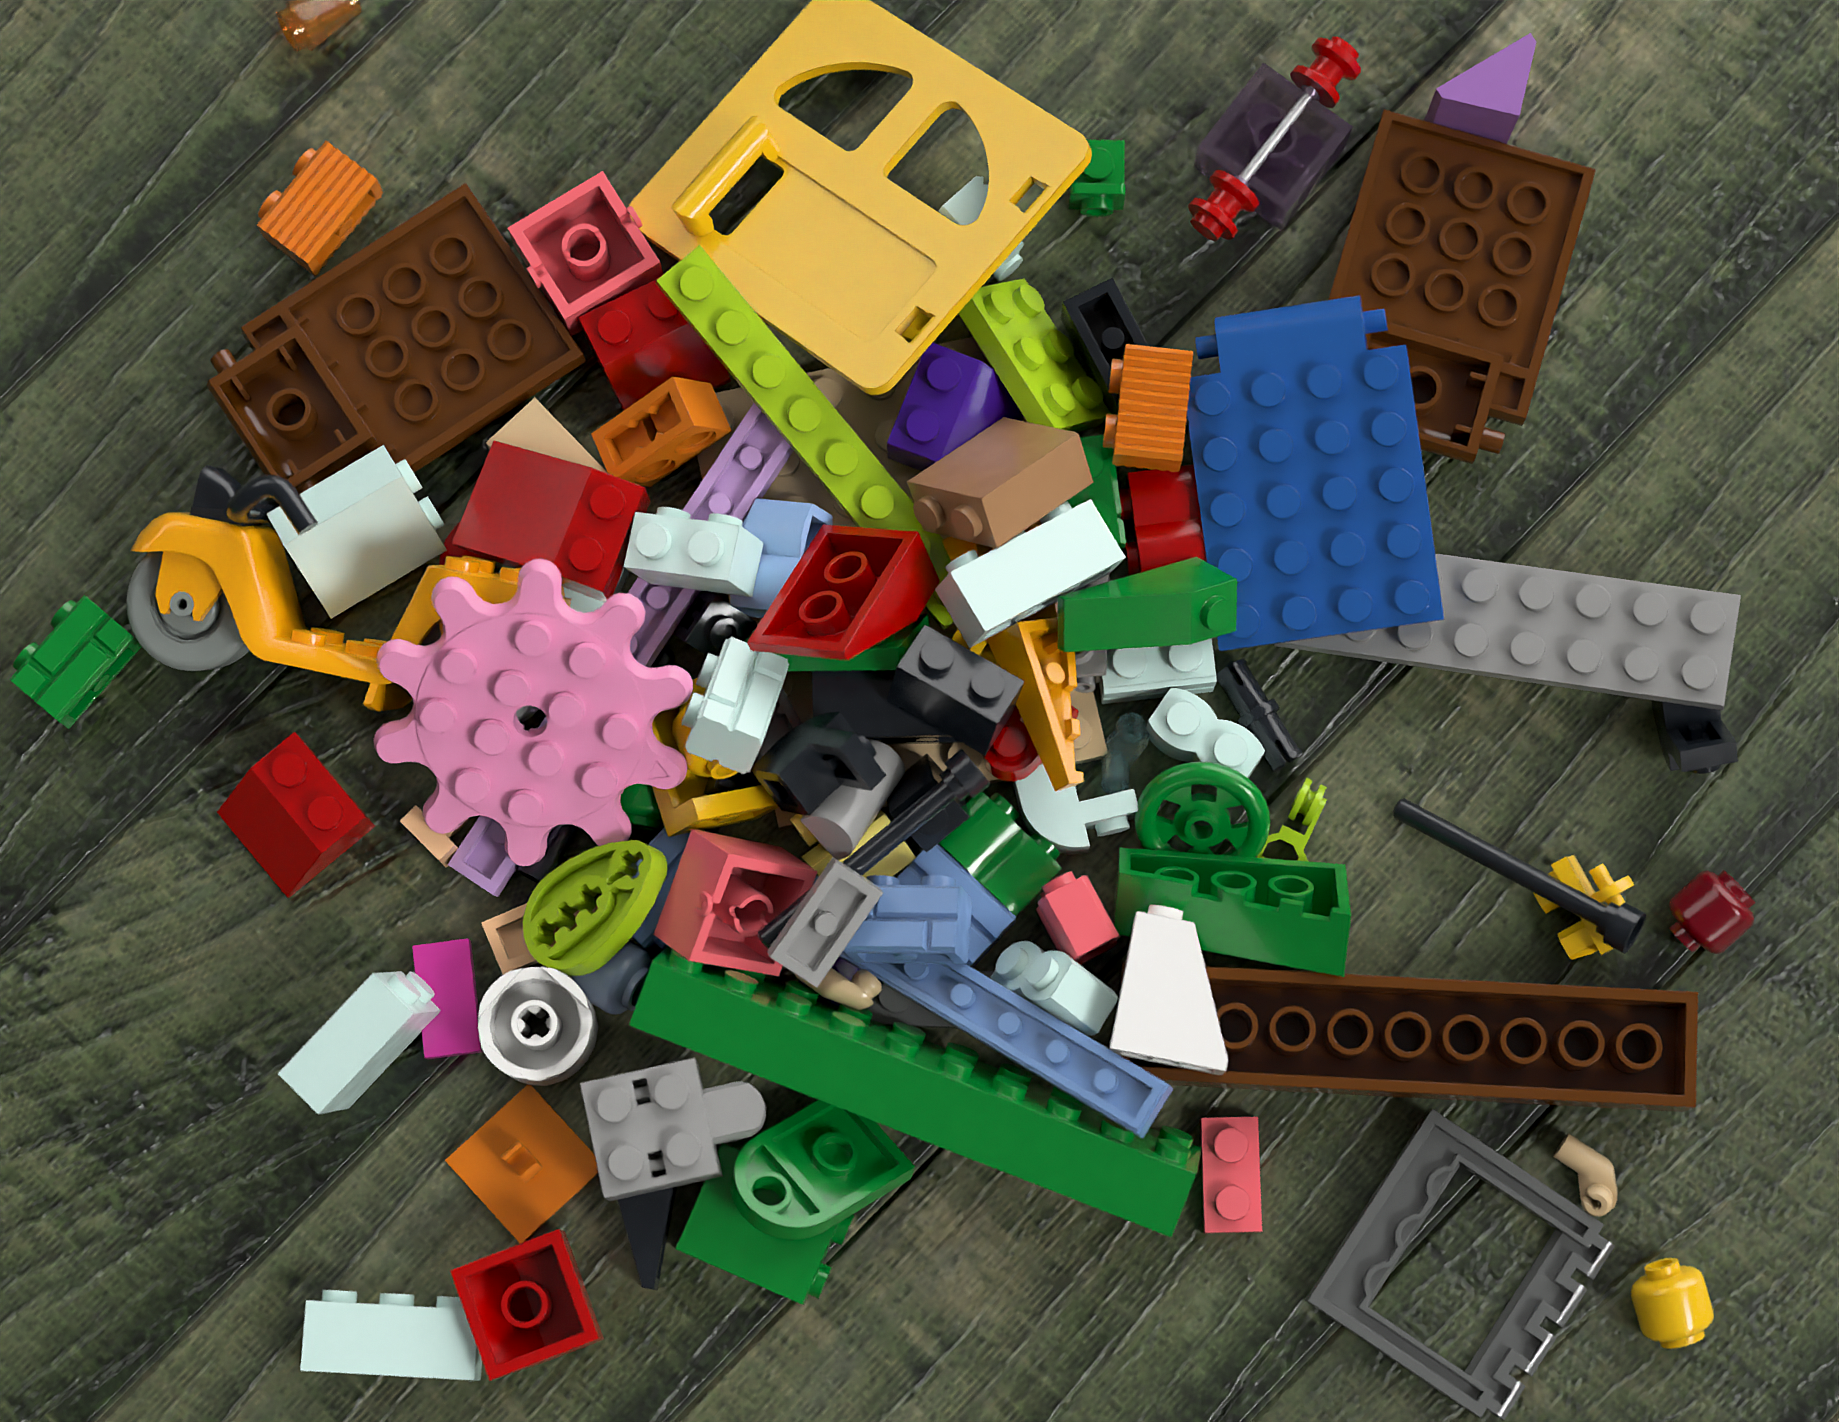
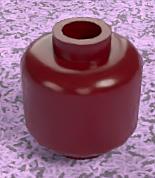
[1669,870,1756,954]

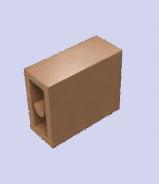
[907,417,1093,548]

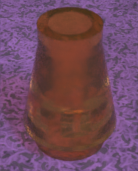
[276,0,362,52]

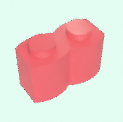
[1036,871,1120,965]

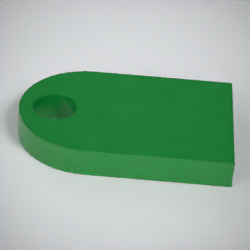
[730,1100,915,1240]

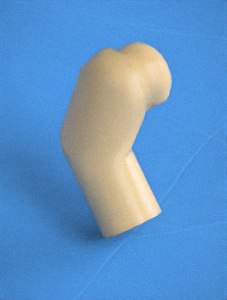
[795,968,882,1010]

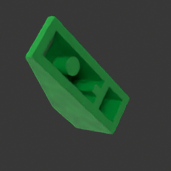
[1058,557,1237,652]

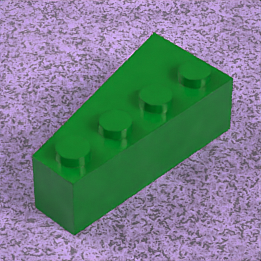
[1114,847,1351,977]

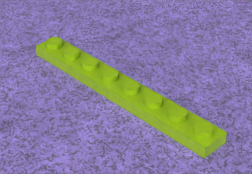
[655,245,954,630]

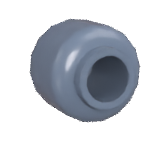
[571,940,652,1015]

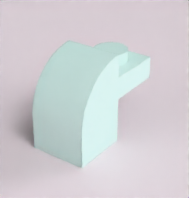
[1013,764,1138,854]

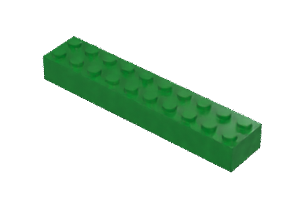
[629,946,1202,1238]

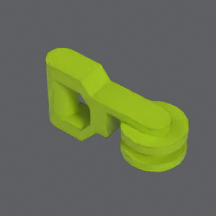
[1257,777,1327,861]

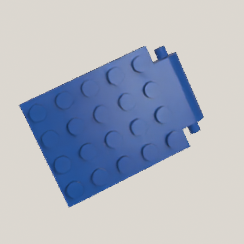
[1187,295,1445,651]

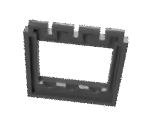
[1305,1109,1615,1420]

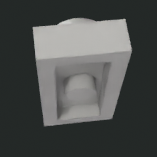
[767,857,883,987]

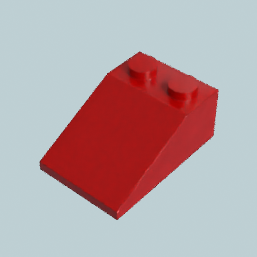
[452,440,650,602]
[747,524,940,660]

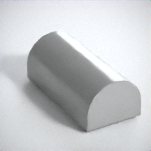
[800,739,905,860]

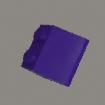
[887,343,1024,471]

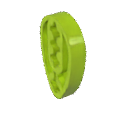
[523,840,667,976]

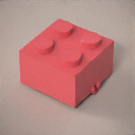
[508,171,663,336]
[653,829,818,976]

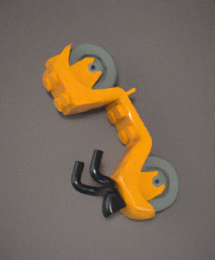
[127,465,572,723]

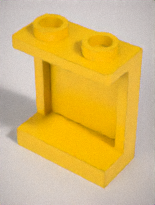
[652,678,778,837]

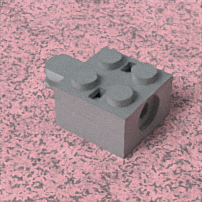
[580,1058,766,1201]

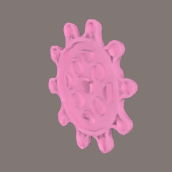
[374,559,693,866]

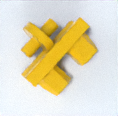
[1533,855,1634,960]

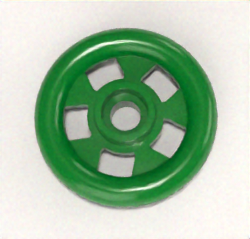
[1134,762,1270,858]

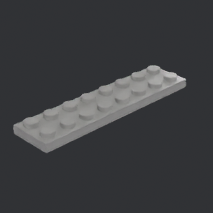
[1274,554,1741,710]

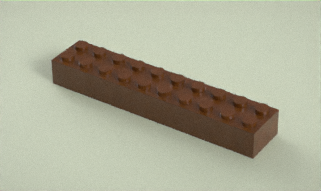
[1118,962,1698,1112]

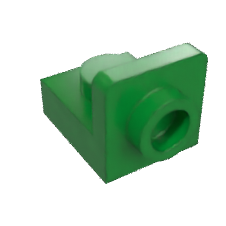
[1069,140,1125,217]

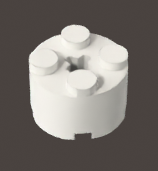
[478,967,598,1086]

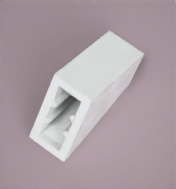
[1109,905,1228,1076]

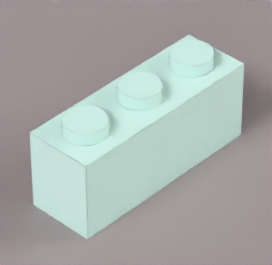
[935,499,1126,648]
[300,1290,482,1380]

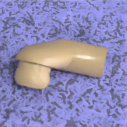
[1553,1133,1618,1217]

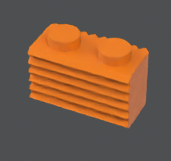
[257,141,383,276]
[1103,344,1193,472]

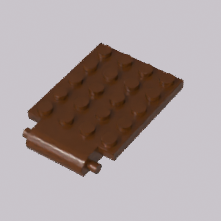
[1328,109,1596,464]
[207,183,586,494]

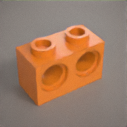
[591,377,732,487]

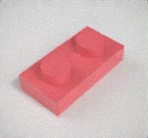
[1200,1117,1262,1234]

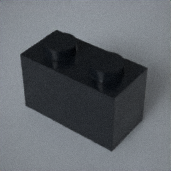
[887,625,1025,756]

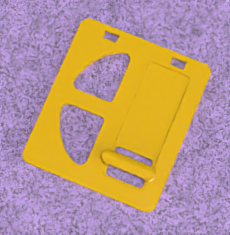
[629,0,1092,395]

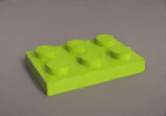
[958,278,1111,432]

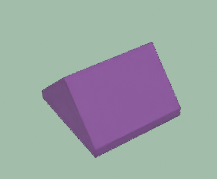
[1424,33,1536,144]

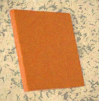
[445,1084,599,1243]

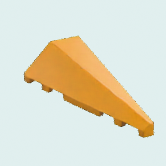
[942,520,1084,791]

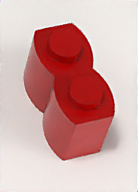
[1119,464,1207,576]

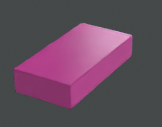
[412,938,483,1059]

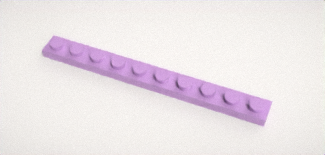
[447,403,794,897]

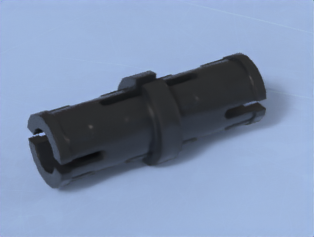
[1216,658,1303,772]

